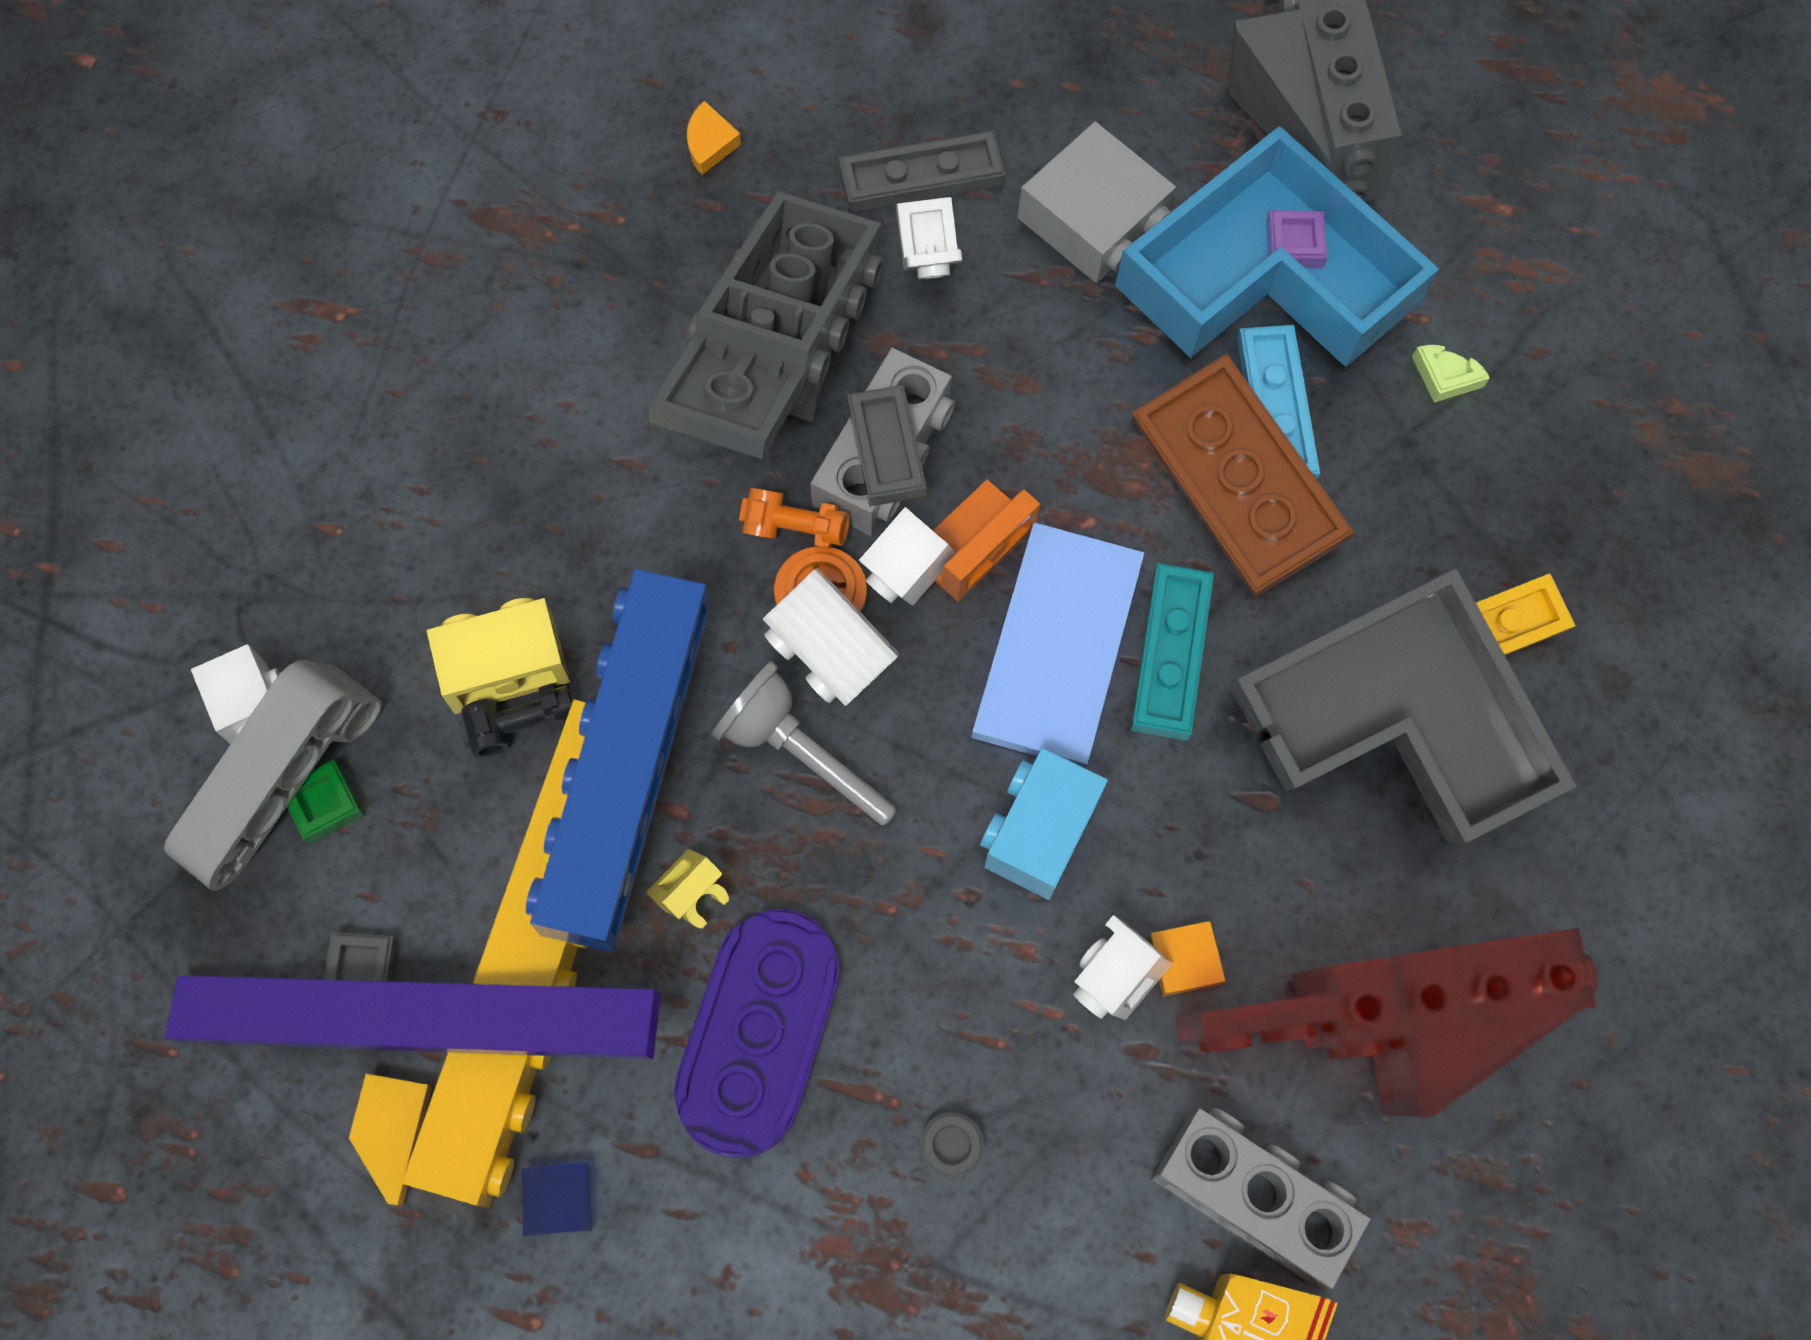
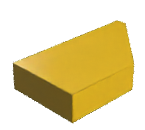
[349,1074,433,1207]

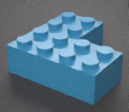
[1115,126,1439,367]

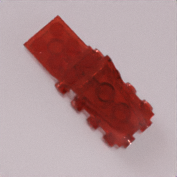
[1176,928,1598,1118]

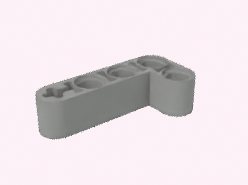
[164,660,382,891]

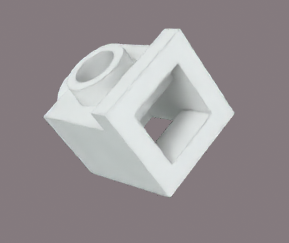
[1073,915,1173,1020]

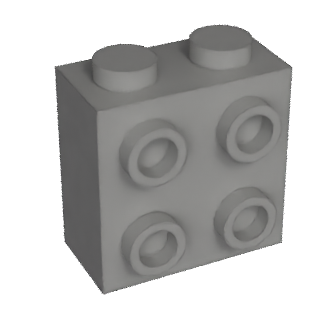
[1017,121,1176,284]

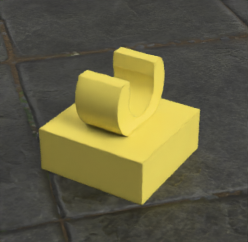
[646,848,729,929]

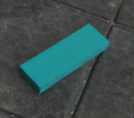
[1130,563,1214,741]

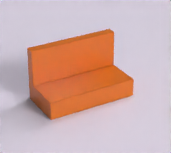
[933,479,1040,602]

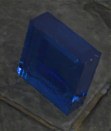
[522,1163,592,1236]

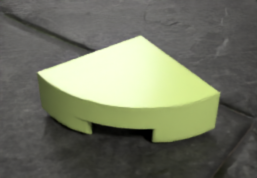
[1412,345,1490,403]

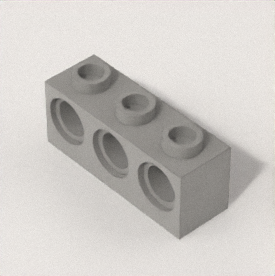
[810,348,956,536]
[1151,1107,1370,1289]

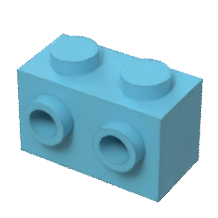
[980,748,1108,901]

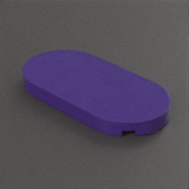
[674,908,840,1158]

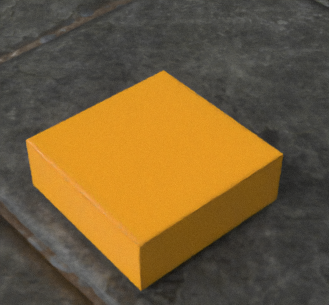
[1148,921,1226,997]

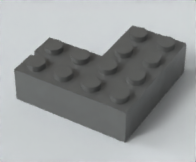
[1229,568,1577,844]

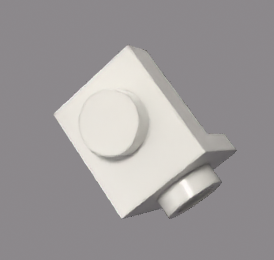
[896,197,962,280]

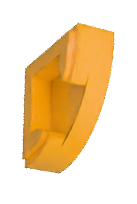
[687,101,741,175]

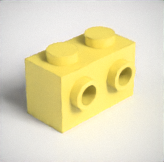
[426,598,570,714]

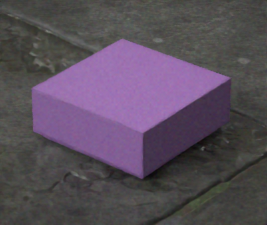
[1266,210,1328,268]

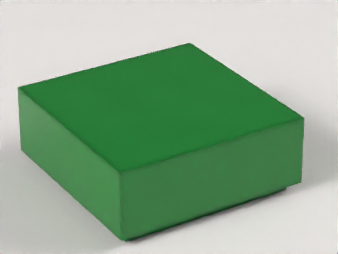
[287,760,365,844]

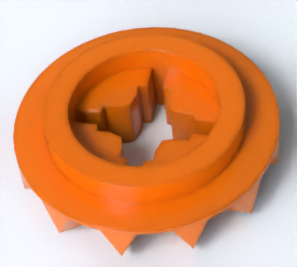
[774,546,867,611]

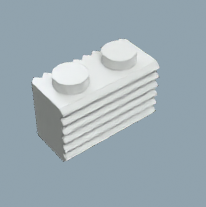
[763,568,899,706]

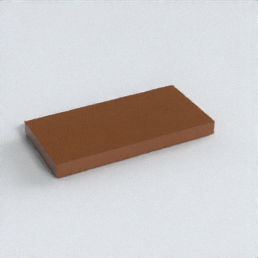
[1132,354,1354,598]

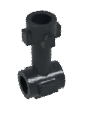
[458,684,573,758]

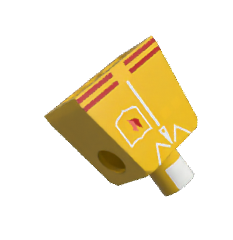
[1165,1274,1338,1340]

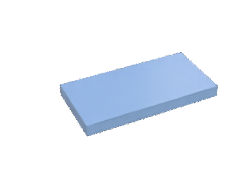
[971,522,1145,769]

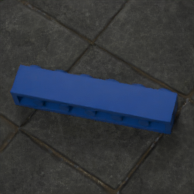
[526,569,711,953]

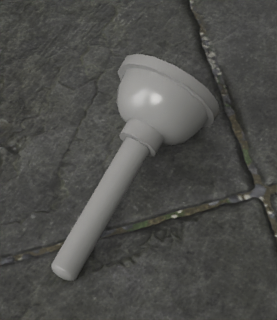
[711,661,896,826]

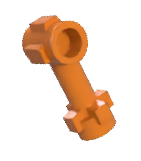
[739,487,850,548]

